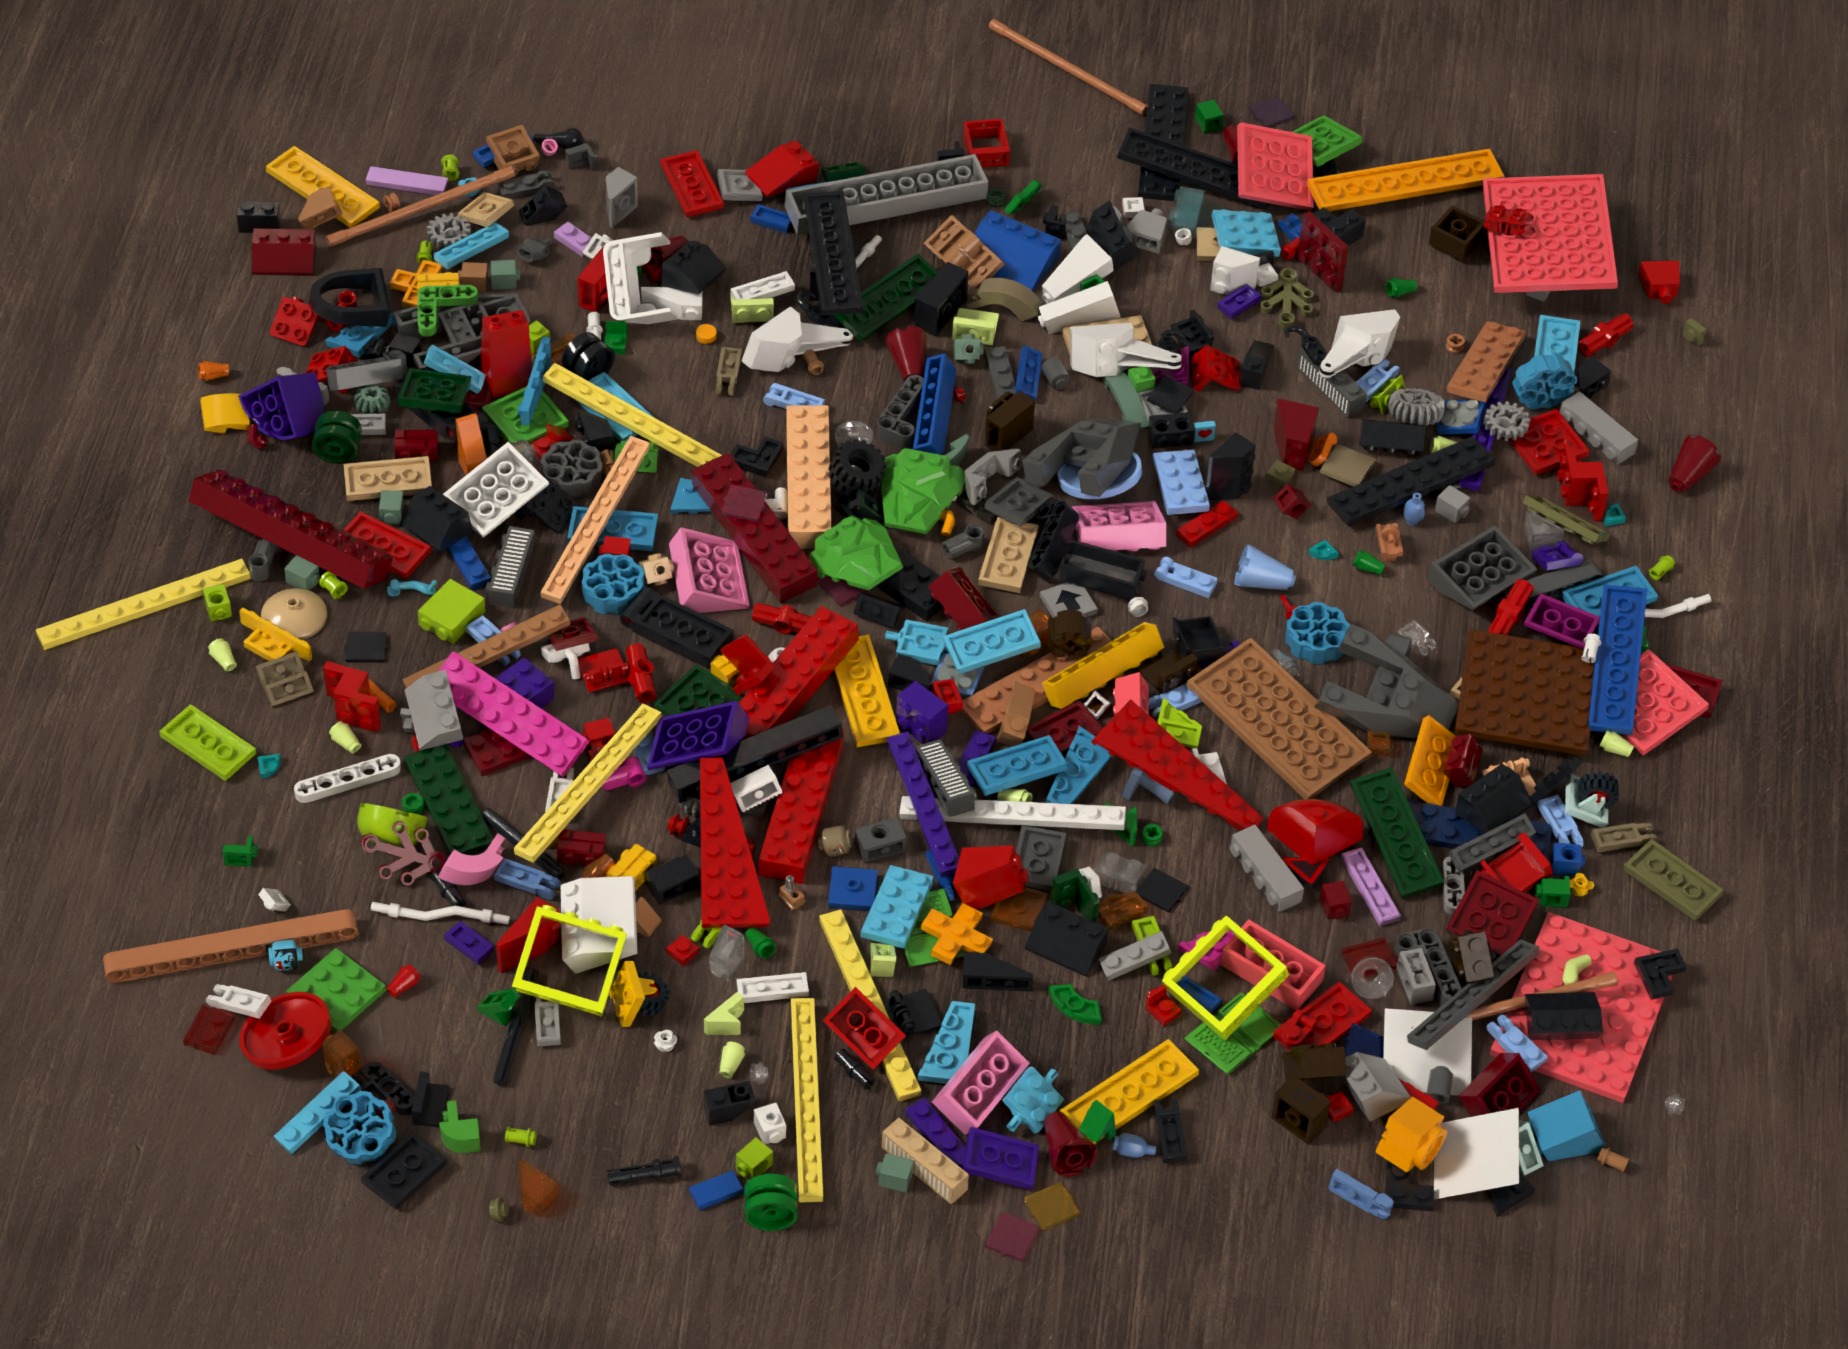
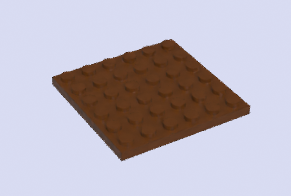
[1454,629,1595,756]

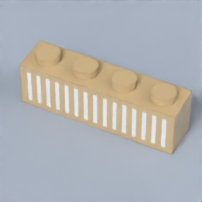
[882,1118,969,1204]

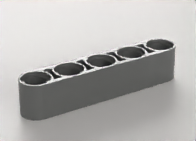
[1502,559,1604,611]

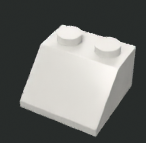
[1210,246,1260,296]

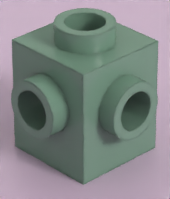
[953,334,983,363]

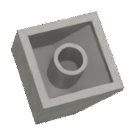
[605,167,638,228]

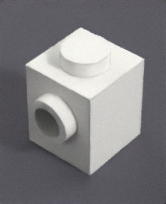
[754,1103,786,1145]

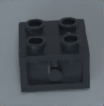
[515,477,578,533]

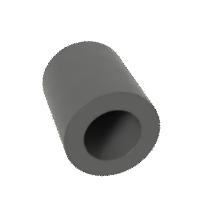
[1041,357,1070,389]
[1426,1066,1453,1104]

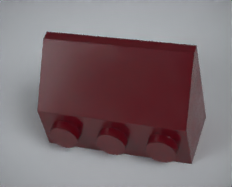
[252,228,317,276]
[928,567,999,631]
[1458,1053,1541,1117]

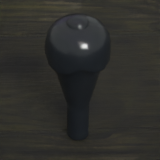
[534,128,584,149]

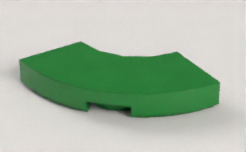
[1004,179,1043,214]
[1048,984,1102,1025]

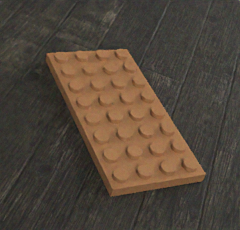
[1186,638,1372,799]

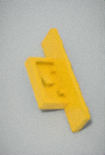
[239,608,312,662]

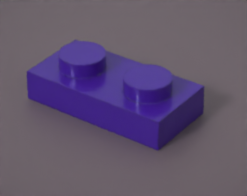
[1217,284,1261,319]
[444,921,494,965]

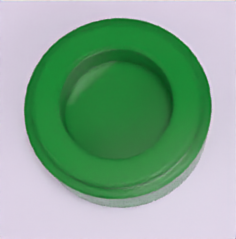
[401,793,425,814]

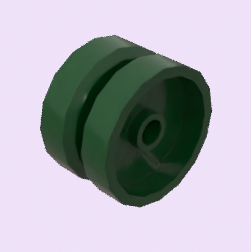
[312,411,362,464]

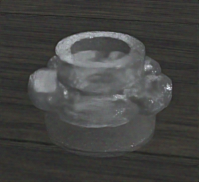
[750,1061,768,1085]
[1665,1093,1686,1116]

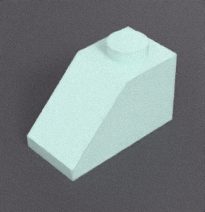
[1519,1120,1544,1176]

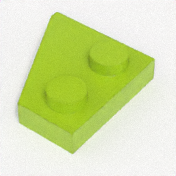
[1158,699,1202,749]

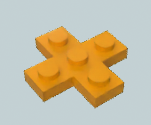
[390,260,443,308]
[921,903,993,965]

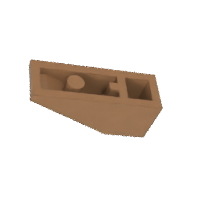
[997,682,1035,747]

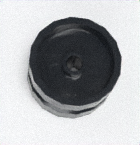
[562,332,615,381]

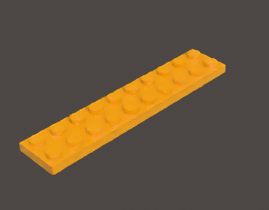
[1307,148,1505,211]

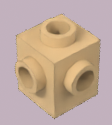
[639,553,674,586]

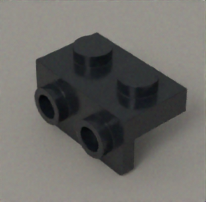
[1171,309,1214,357]

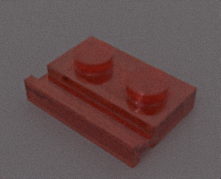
[1341,937,1397,979]
[183,1004,235,1055]

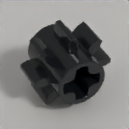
[364,338,389,360]

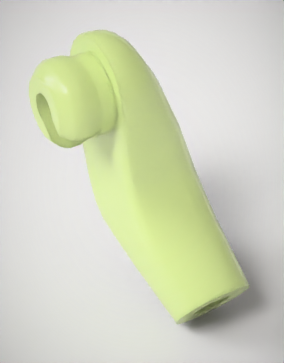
[1562,954,1591,985]

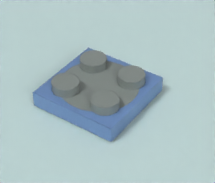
[931,653,985,699]

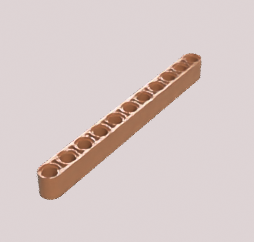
[103,909,359,983]

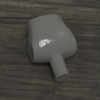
[517,237,553,262]

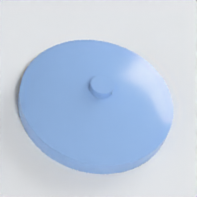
[1057,452,1142,499]

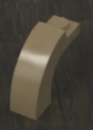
[966,278,1042,321]

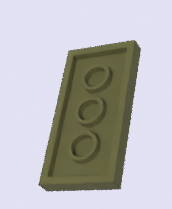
[1522,495,1611,544]
[1623,839,1724,921]

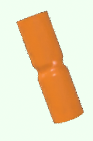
[369,679,397,713]

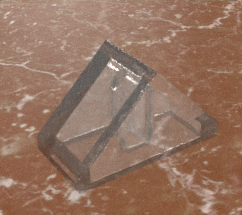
[1523,510,1564,549]

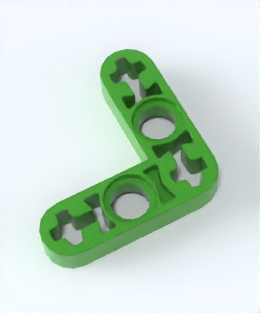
[418,285,478,337]

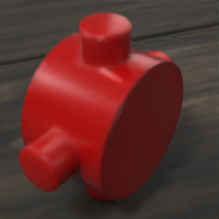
[953,386,966,403]

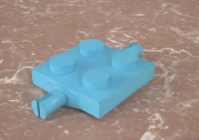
[885,620,948,666]
[1002,1066,1064,1134]

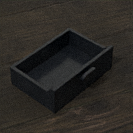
[1173,616,1225,663]

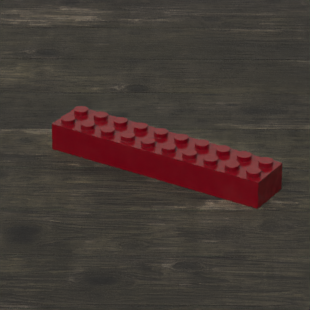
[189,469,394,589]

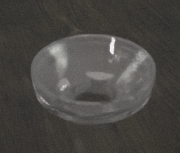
[835,421,873,447]
[1351,957,1394,999]

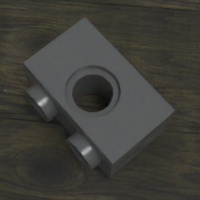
[854,817,907,863]

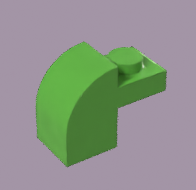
[439,1101,481,1153]

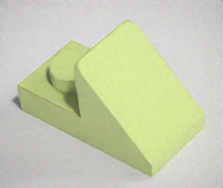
[870,943,896,977]
[704,992,744,1035]

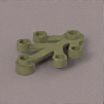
[1260,268,1314,330]

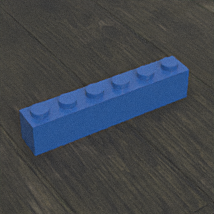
[913,353,956,455]

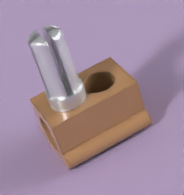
[778,875,806,911]

